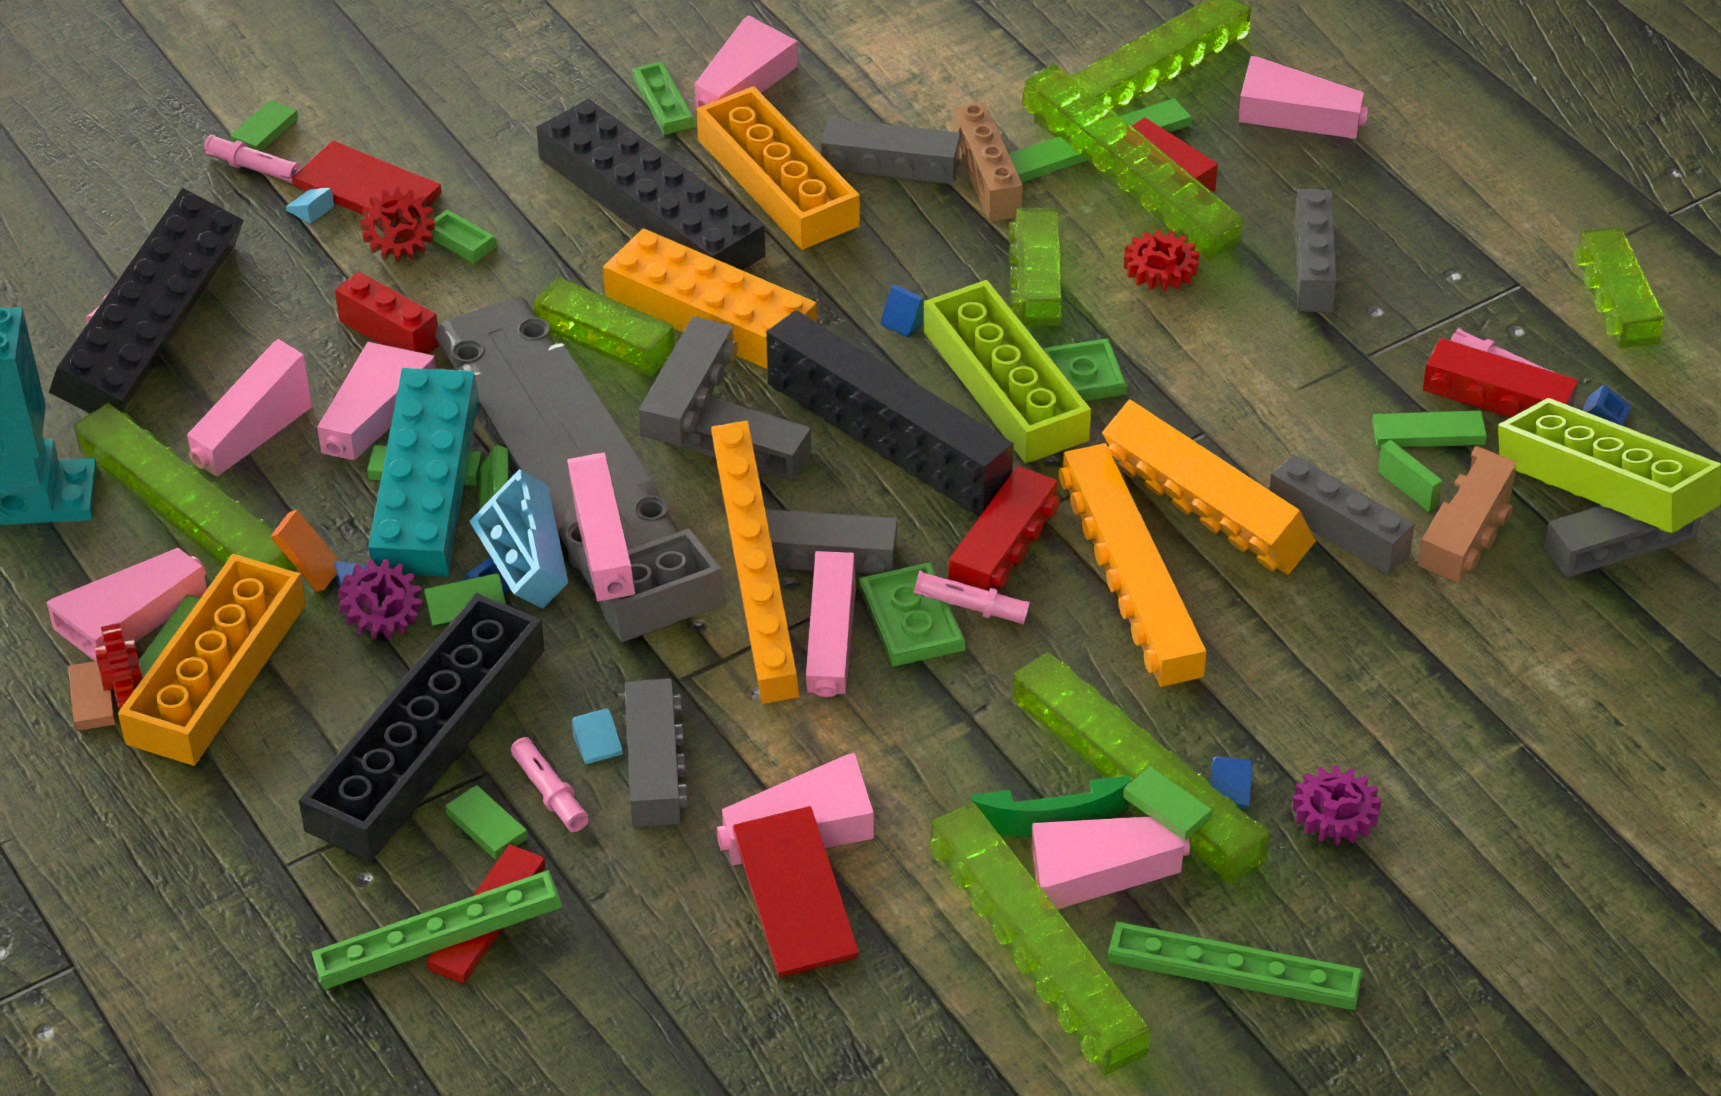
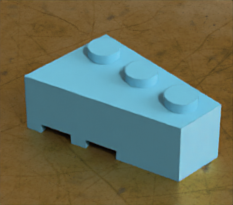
[469,469,568,609]

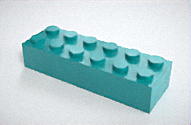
[368,368,479,577]

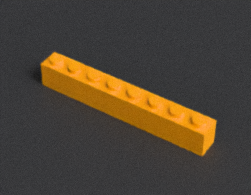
[711,420,799,704]
[1059,443,1206,687]

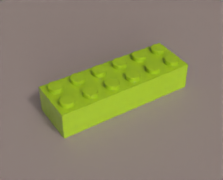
[924,280,1091,464]
[1498,398,1721,533]

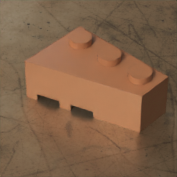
[1418,446,1517,583]

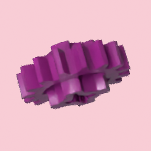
[338,559,422,640]
[1292,765,1381,845]

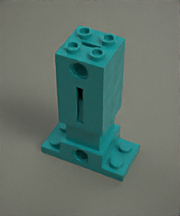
[0,307,98,525]

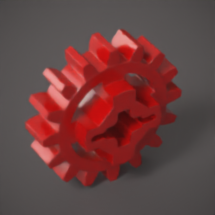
[360,187,435,262]
[1123,230,1199,291]
[95,623,142,708]

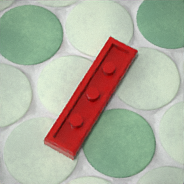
[427,844,546,984]

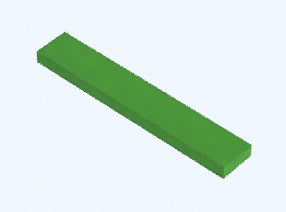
[1008,98,1191,182]
[312,870,562,990]
[1107,921,1363,1010]

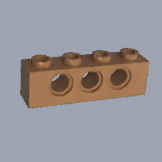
[953,102,1023,222]

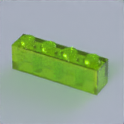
[1009,208,1061,326]
[1574,226,1665,349]
[533,276,675,376]

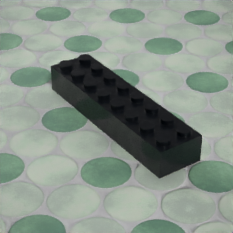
[536,99,765,270]
[49,187,244,426]
[766,310,1014,517]
[299,593,545,861]

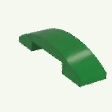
[970,775,1131,837]

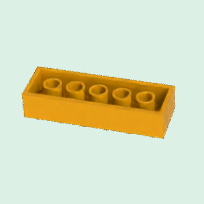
[696,86,860,250]
[603,228,817,369]
[1102,399,1316,575]
[118,554,306,766]

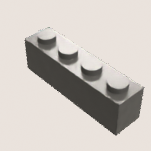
[821,118,960,184]
[1294,189,1336,312]
[639,316,738,446]
[673,397,811,482]
[1269,454,1415,575]
[1544,506,1701,578]
[765,509,897,575]
[625,679,687,827]

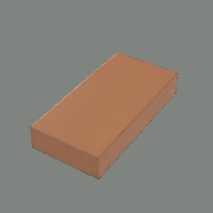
[68,661,115,731]

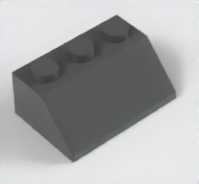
[586,528,725,642]

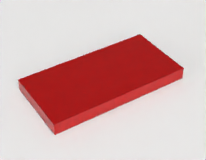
[292,140,442,228]
[732,806,859,978]

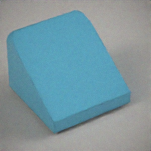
[286,188,334,224]
[572,709,623,765]

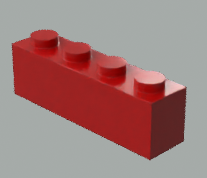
[1422,338,1578,418]
[948,466,1060,591]

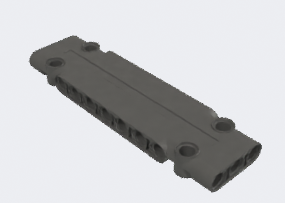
[435,297,679,592]

